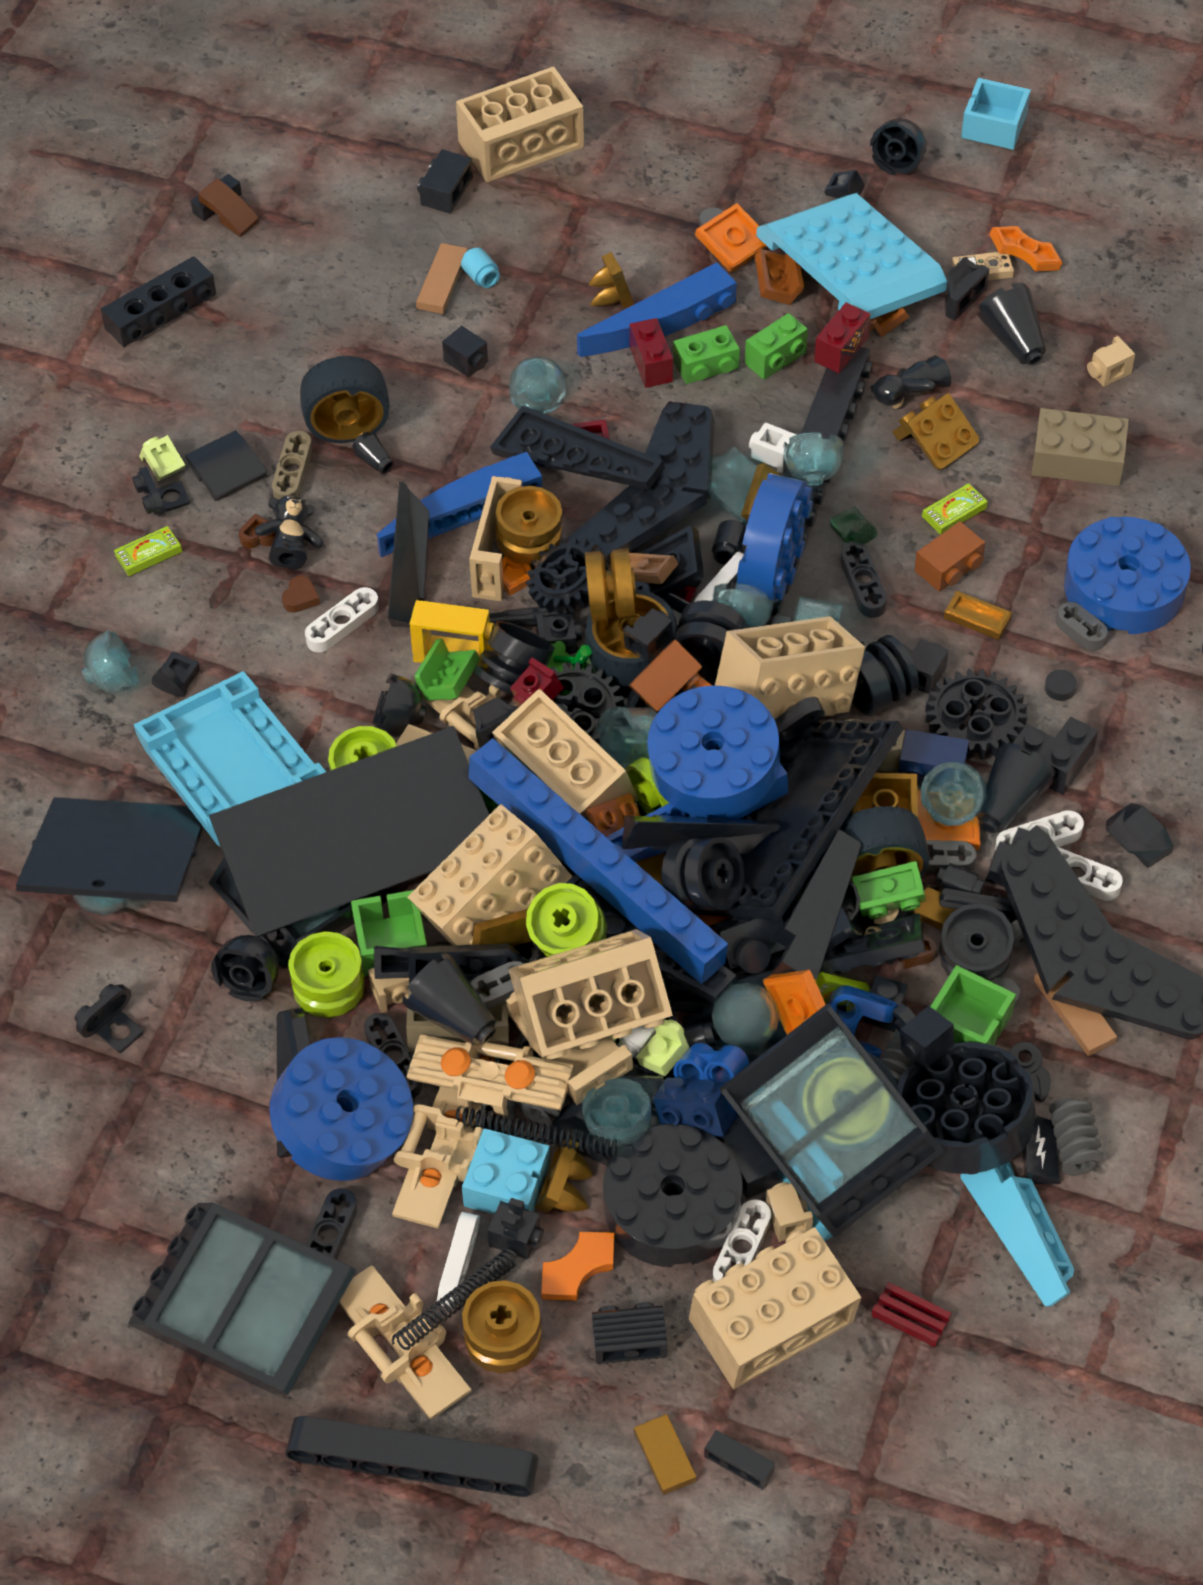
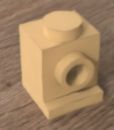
[1087,336,1135,387]
[368,968,409,1013]
[766,1182,813,1242]

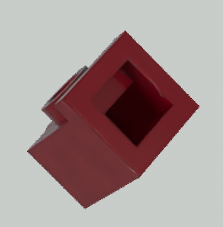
[510,657,563,707]

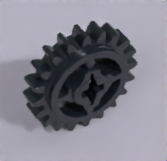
[526,536,609,614]

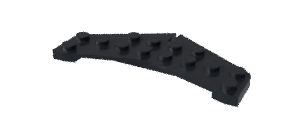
[559,401,715,567]
[998,825,1203,1040]

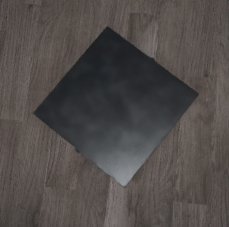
[16,797,203,902]

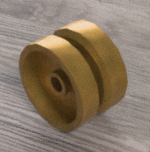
[496,486,562,564]
[585,548,636,621]
[462,1280,542,1374]

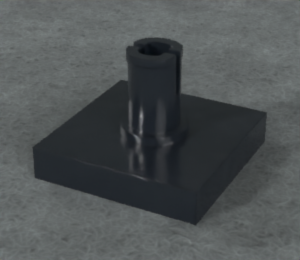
[643,525,704,599]

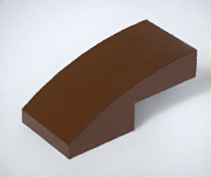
[198,178,259,237]

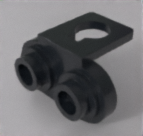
[132,466,190,517]
[74,984,143,1053]

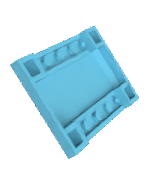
[756,193,947,319]
[134,671,326,846]

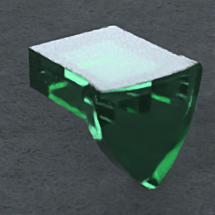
[830,506,878,545]

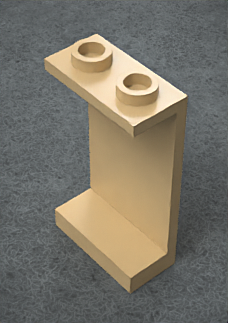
[469,476,522,601]
[506,992,633,1105]

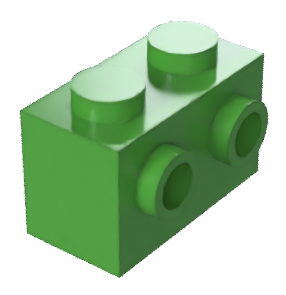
[745,313,808,380]
[673,325,740,384]

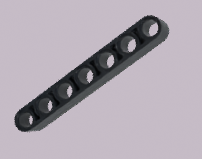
[285,1416,539,1497]

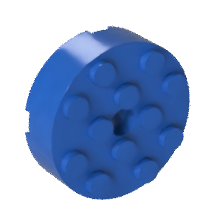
[737,473,813,602]
[1064,517,1191,634]
[647,686,780,818]
[269,1037,413,1181]

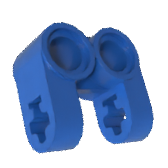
[826,985,898,1059]
[674,1043,752,1114]

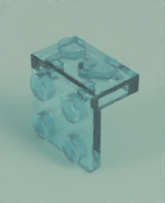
[706,446,757,525]

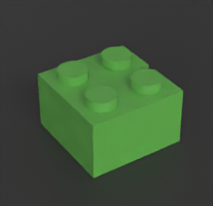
[351,890,427,976]
[930,965,1016,1046]

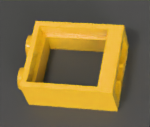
[410,600,495,670]

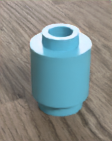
[461,248,500,288]

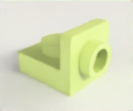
[139,435,185,481]
[636,1019,690,1076]

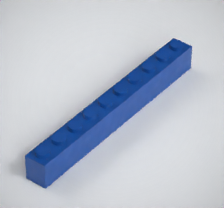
[469,739,728,984]

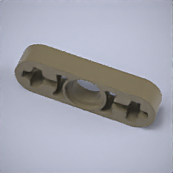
[272,431,312,499]

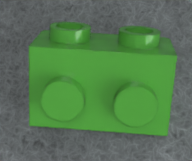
[415,639,480,701]
[852,861,926,919]

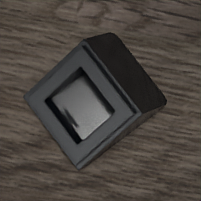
[824,170,865,198]

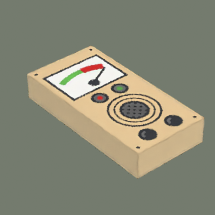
[952,252,1014,281]

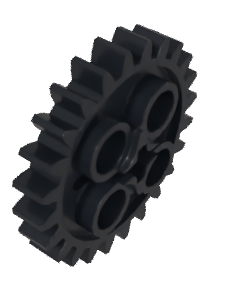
[551,662,625,748]
[925,669,1028,759]

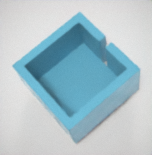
[961,78,1031,150]
[462,1128,550,1215]

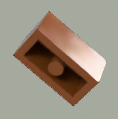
[914,521,985,592]
[628,640,702,712]

